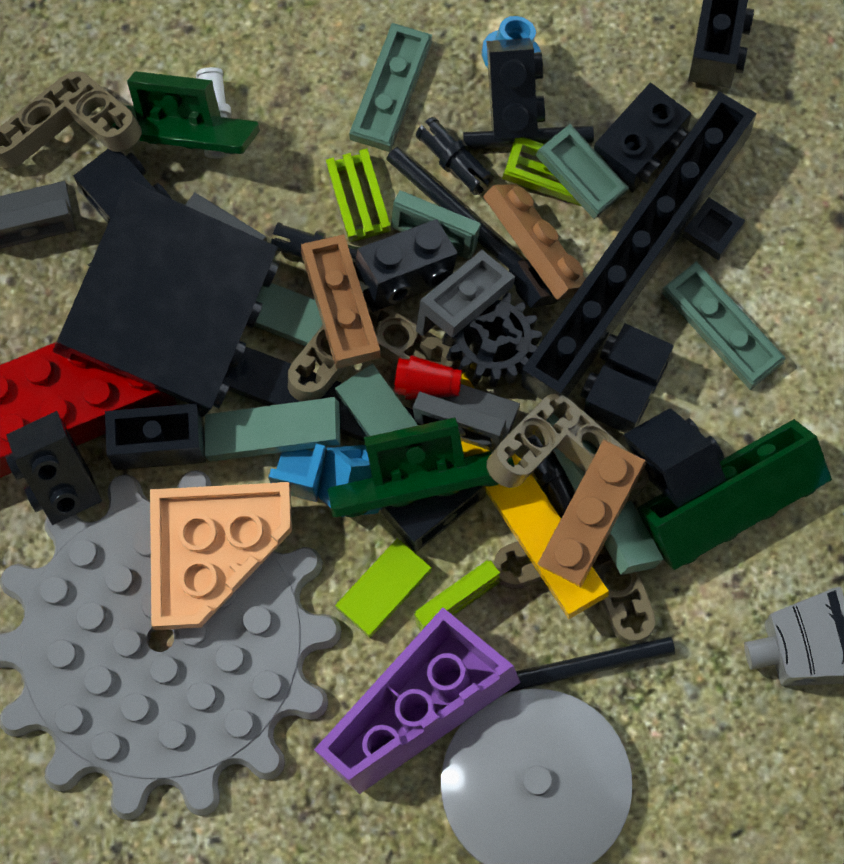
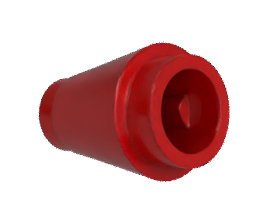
[394,355,462,400]

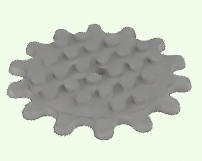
[0,470,342,820]

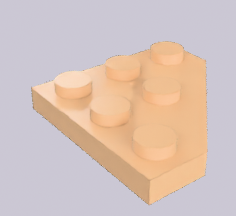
[150,482,292,630]

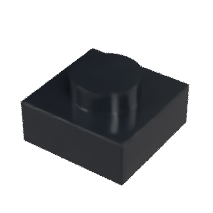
[682,197,745,261]
[509,260,559,308]

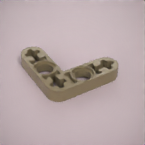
[0,71,142,169]
[288,300,454,401]
[487,394,649,502]
[494,541,655,645]

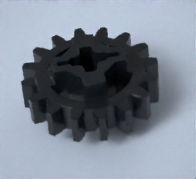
[442,292,542,387]

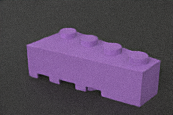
[314,608,520,794]

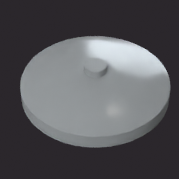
[441,689,632,864]

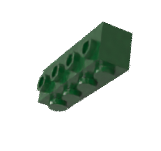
[637,419,832,570]

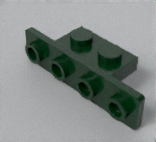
[102,71,260,154]
[328,417,515,517]

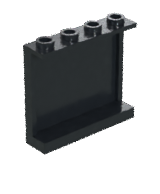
[52,180,279,417]

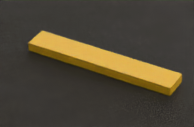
[461,373,609,619]

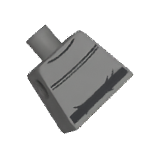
[744,587,844,686]

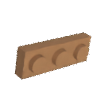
[483,184,586,300]
[301,234,381,369]
[537,439,647,588]

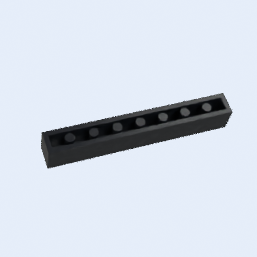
[521,91,757,400]

